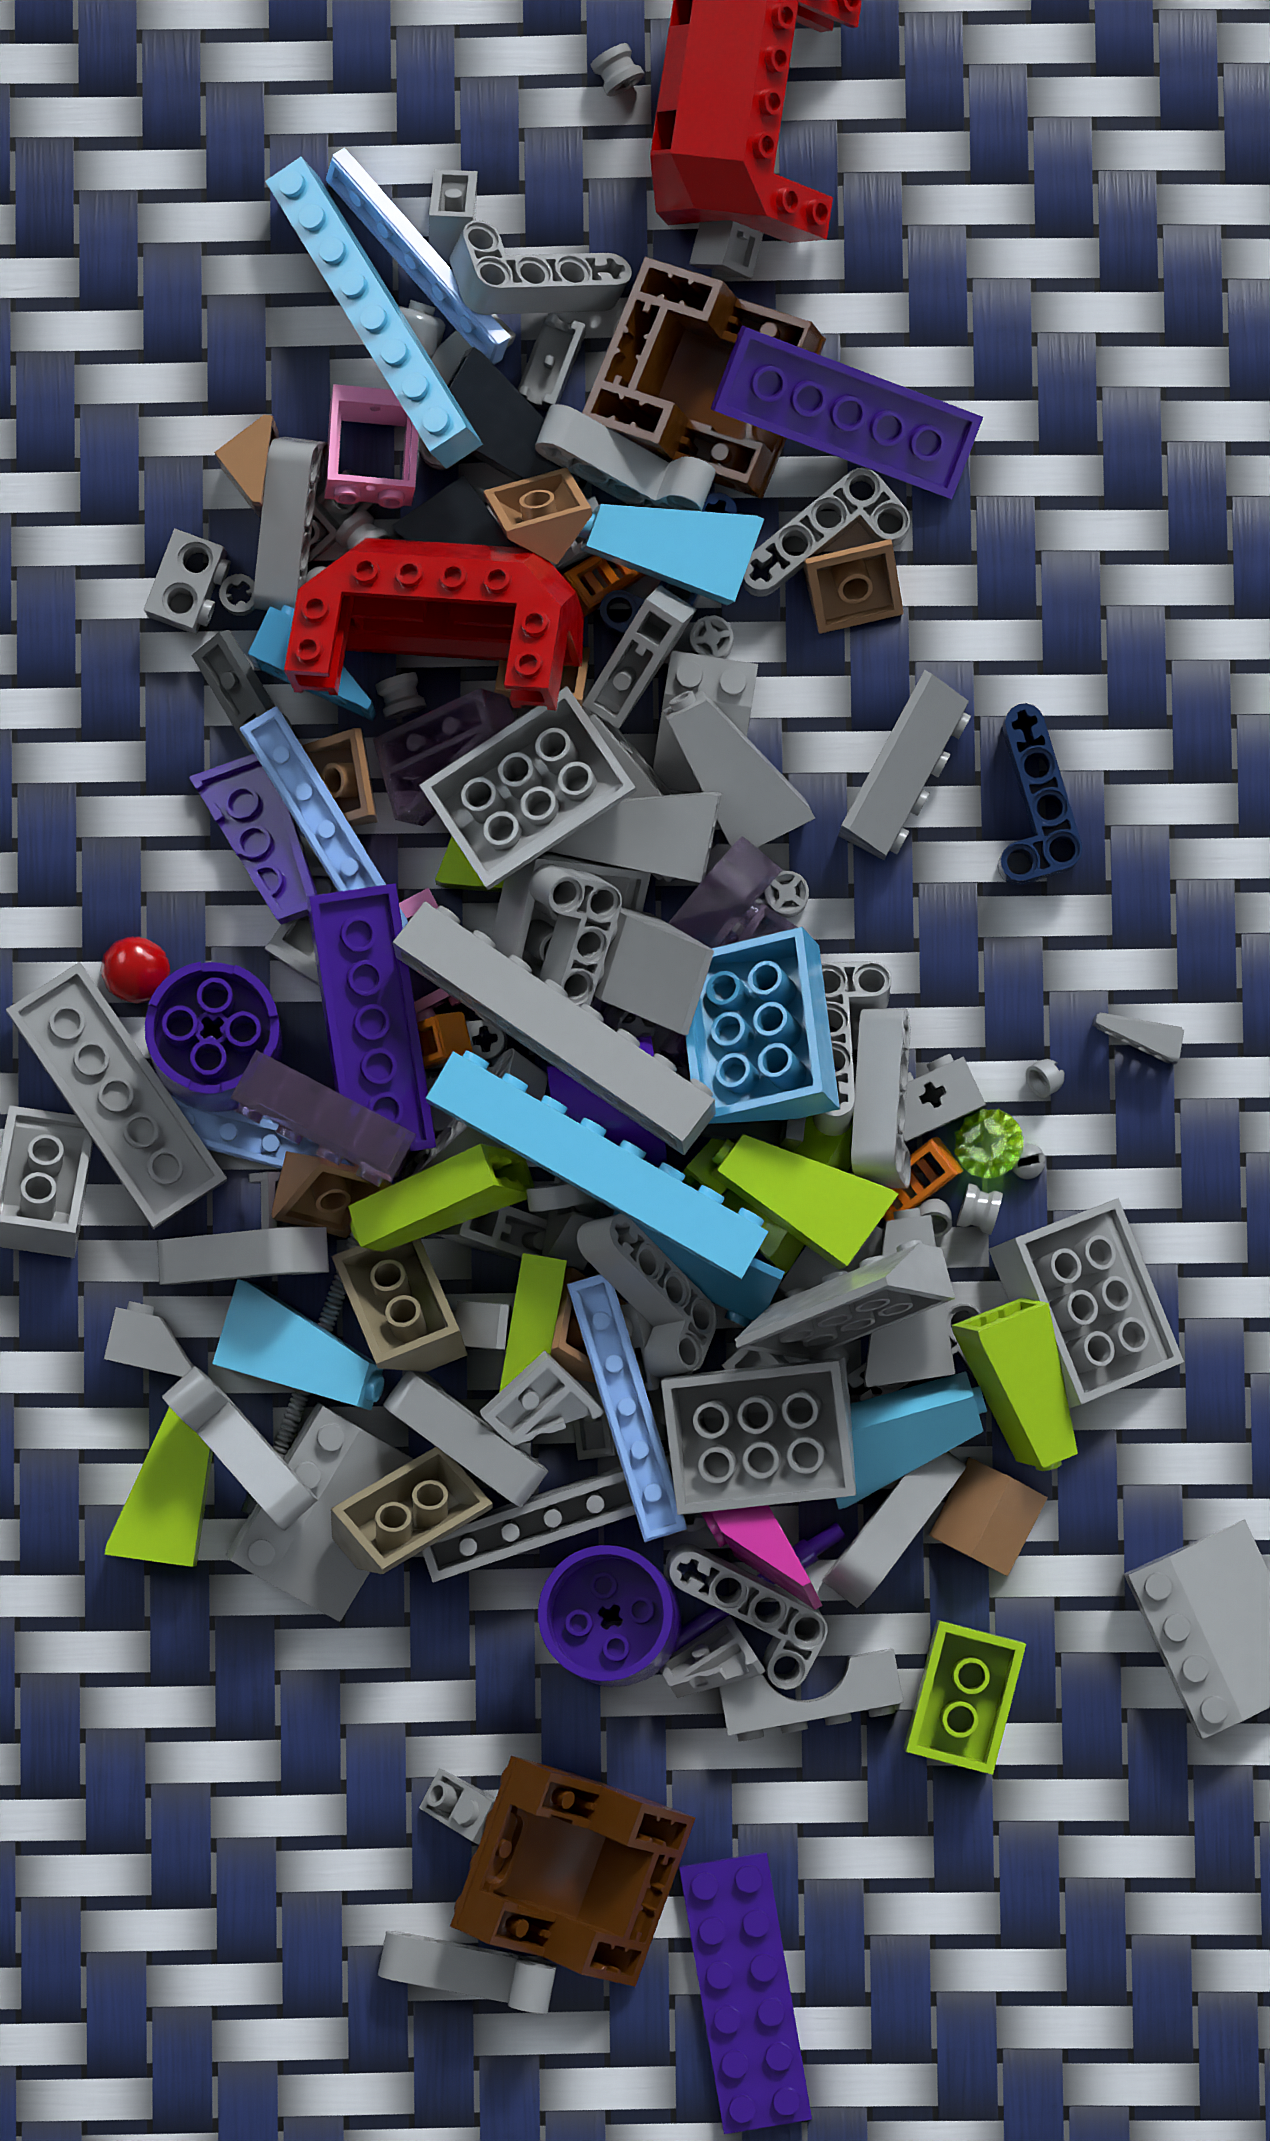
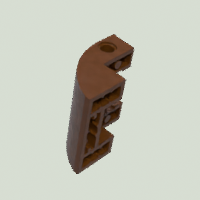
[582,257,826,499]
[450,1755,696,1987]

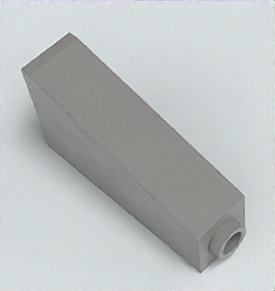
[663,690,815,858]
[548,791,722,883]
[863,1208,955,1388]

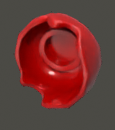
[100,937,170,1004]

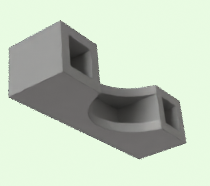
[719,1648,904,1742]

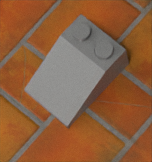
[653,650,758,793]
[593,907,714,1035]
[0,1106,93,1258]

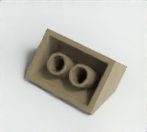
[331,1238,468,1372]
[331,1447,493,1574]

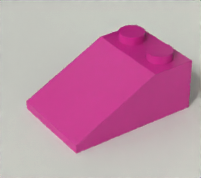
[701,1505,822,1610]

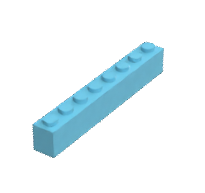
[265,157,483,469]
[426,1050,769,1281]

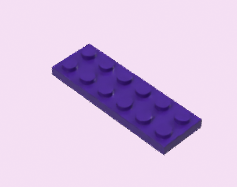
[711,326,983,499]
[306,883,436,1161]
[679,1851,812,2134]

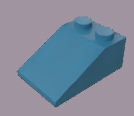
[248,605,376,722]

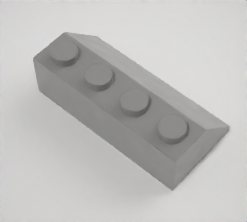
[838,670,971,860]

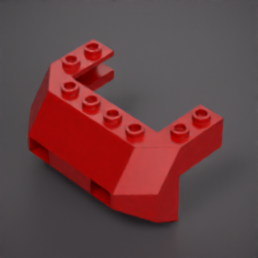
[650,0,862,243]
[284,538,584,711]

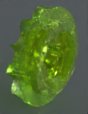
[954,1108,1024,1178]

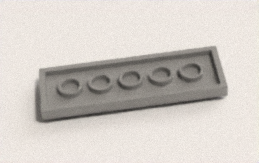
[6,962,227,1229]

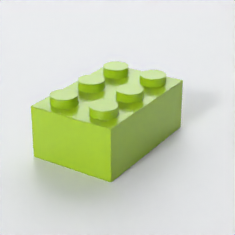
[903,1620,1026,1775]

